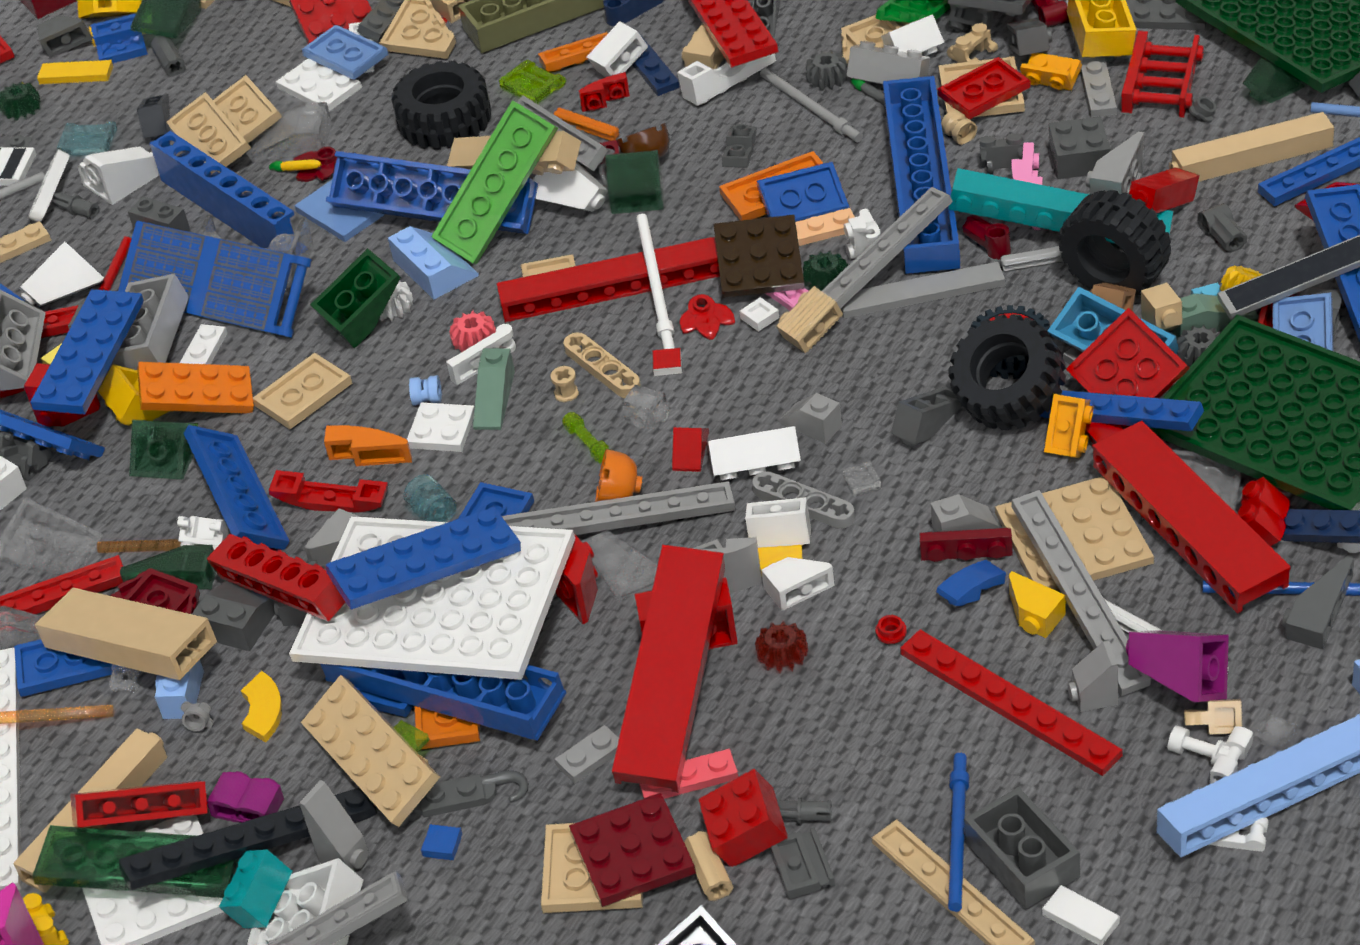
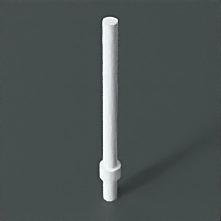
[636,214,675,349]

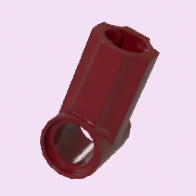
[1031,0,1069,27]
[962,214,1011,260]

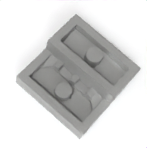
[699,537,762,594]

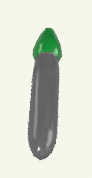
[851,78,885,105]

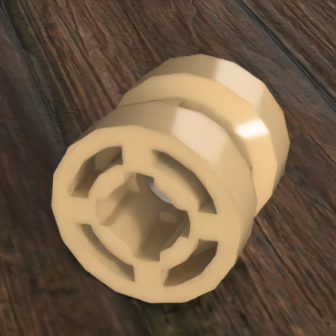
[941,110,977,145]

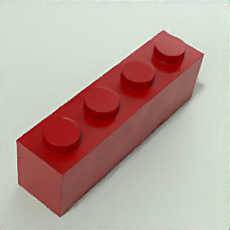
[70,780,208,827]

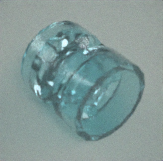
[403,474,457,522]

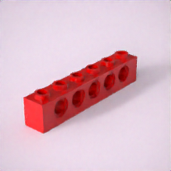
[207,534,346,622]

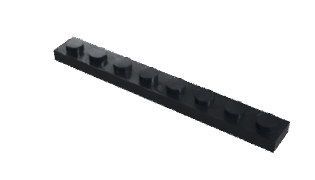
[119,788,376,891]

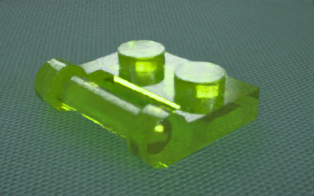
[499,60,566,104]

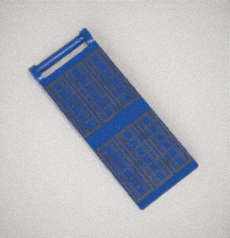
[118,221,312,338]

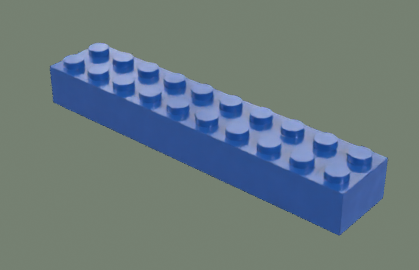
[883,76,960,274]

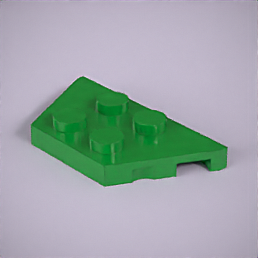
[876,0,950,23]

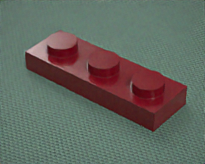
[920,528,1013,562]

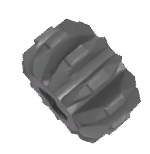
[805,50,848,90]
[1177,325,1220,368]

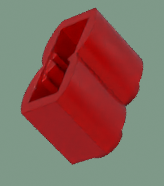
[1237,477,1290,546]

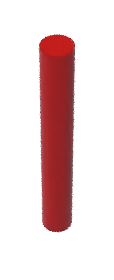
[99,236,131,291]

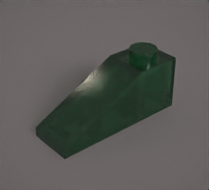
[120,545,216,590]

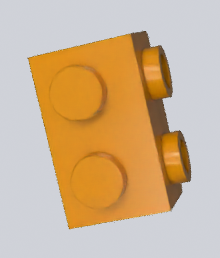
[1044,394,1093,458]

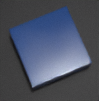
[421,824,463,860]

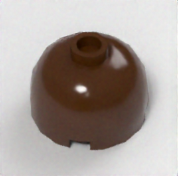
[617,123,670,168]

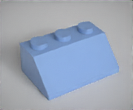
[388,226,479,299]

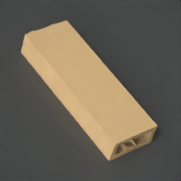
[35,588,217,680]

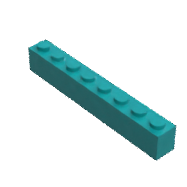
[949,168,1173,243]

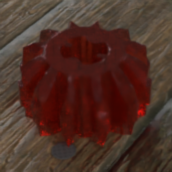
[755,620,808,673]

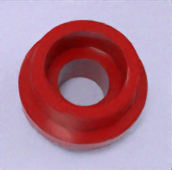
[875,615,907,644]

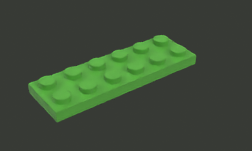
[431,100,558,264]

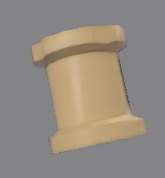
[550,366,579,402]

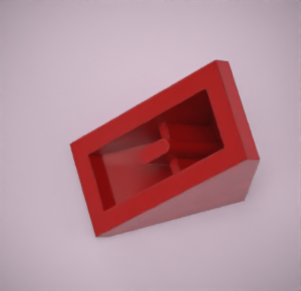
[672,427,709,472]

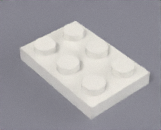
[276,59,362,113]

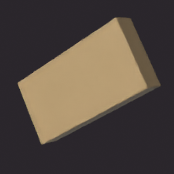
[521,255,575,277]

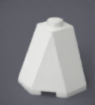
[77,147,159,205]
[533,161,608,212]
[20,242,104,307]

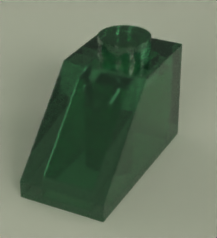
[1242,58,1305,103]

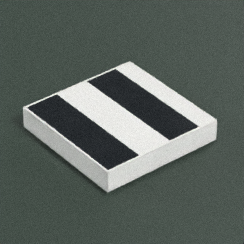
[0,147,36,186]

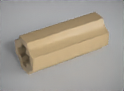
[684,831,734,901]

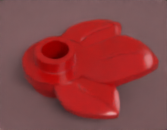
[680,294,735,340]

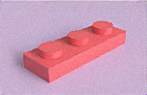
[639,748,738,799]

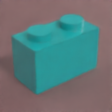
[219,849,293,928]

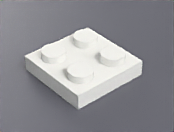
[407,402,475,452]

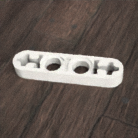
[28,149,70,222]

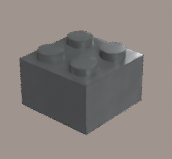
[1048,116,1111,179]

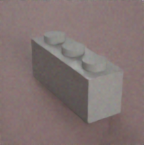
[847,41,930,84]

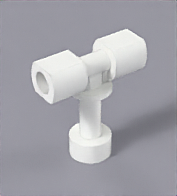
[1168,725,1253,784]

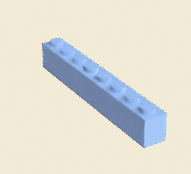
[1157,714,1360,858]

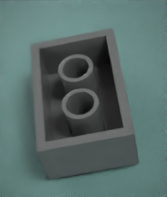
[964,787,1080,910]

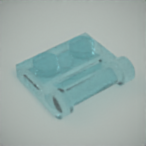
[57,122,117,155]

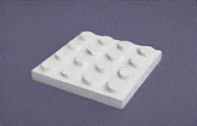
[72,815,225,945]

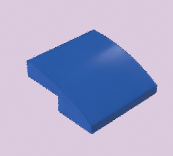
[91,13,148,63]

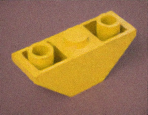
[77,0,148,19]

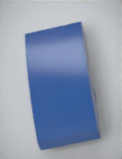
[936,560,1006,606]

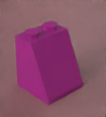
[1126,630,1229,702]

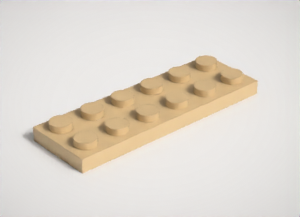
[301,675,440,827]

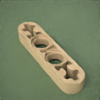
[564,333,641,398]

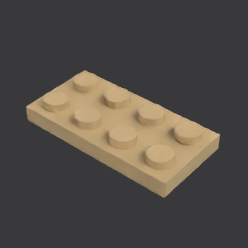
[167,92,251,174]

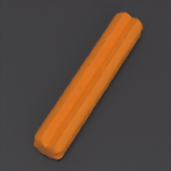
[554,108,619,141]

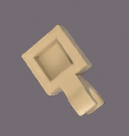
[1184,699,1242,734]

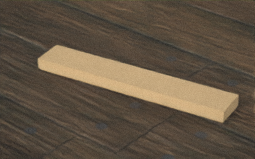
[872,819,1035,945]

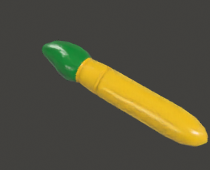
[269,159,321,172]

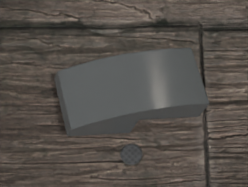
[722,124,757,168]

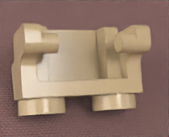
[947,23,998,63]

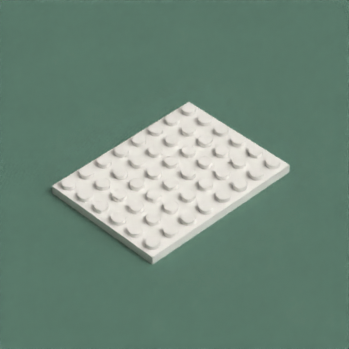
[289,516,575,680]

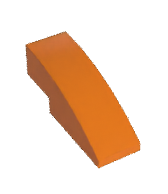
[324,425,412,466]

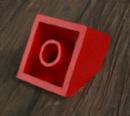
[24,363,101,427]
[555,534,598,625]

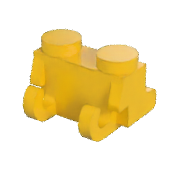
[23,893,69,945]

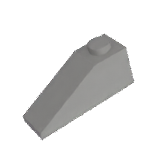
[299,780,369,871]

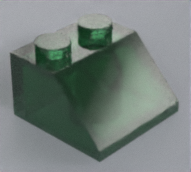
[129,420,198,479]

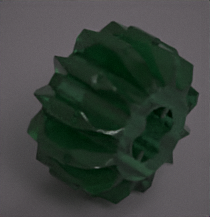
[0,81,41,121]
[803,250,848,291]

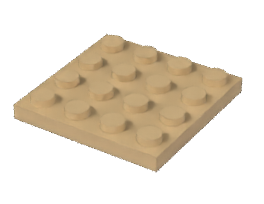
[995,476,1154,591]

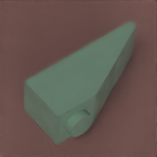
[1172,294,1259,339]
[473,348,515,430]

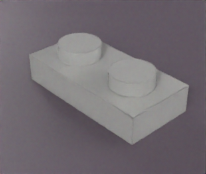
[554,725,619,784]

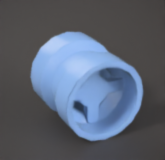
[409,375,442,406]

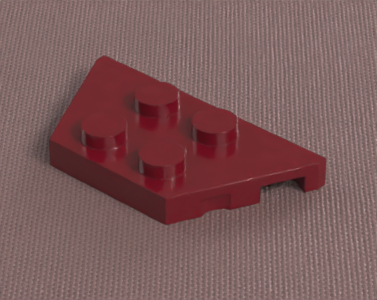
[110,568,200,614]

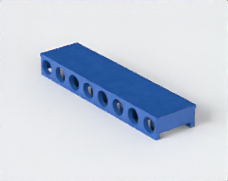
[150,131,304,255]
[326,151,538,234]
[320,664,566,741]

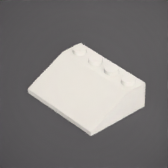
[247,858,363,945]

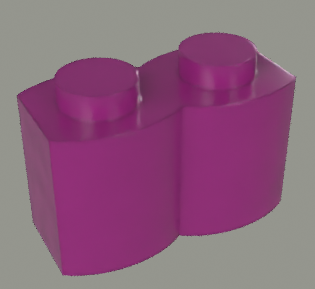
[207,771,284,823]

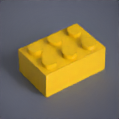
[1067,0,1136,58]

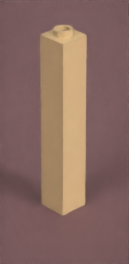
[1169,112,1334,182]
[13,728,167,893]

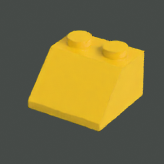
[98,364,170,426]

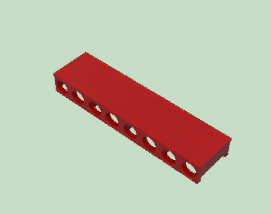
[1092,421,1291,613]
[612,544,725,793]

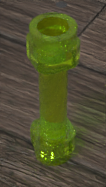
[562,412,610,463]

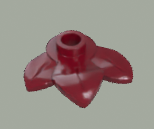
[293,147,337,182]

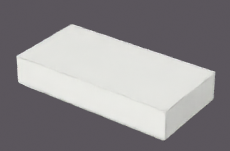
[1042,885,1120,945]

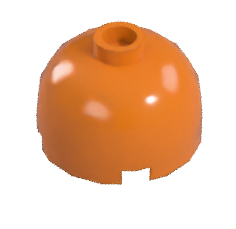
[595,449,642,502]

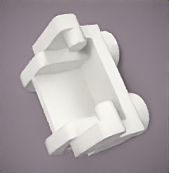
[843,209,881,260]
[177,516,231,552]

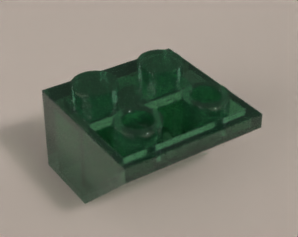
[605,150,664,214]

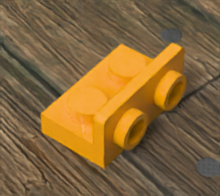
[1020,53,1082,91]

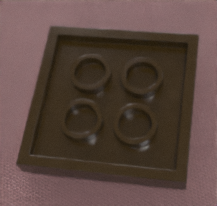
[714,215,804,298]

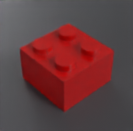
[698,769,788,867]

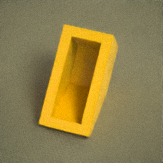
[1009,571,1066,638]

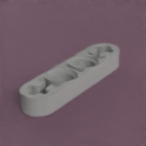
[752,471,855,529]

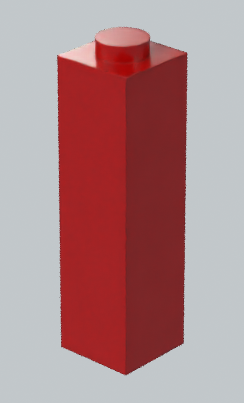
[1129,167,1200,213]

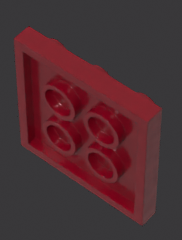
[569,793,696,907]

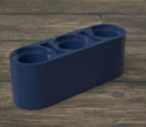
[603,0,664,27]

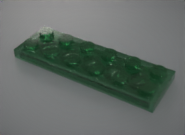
[32,825,239,898]

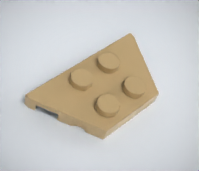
[841,15,910,64]

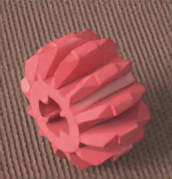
[449,310,496,352]

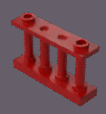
[1122,31,1204,117]

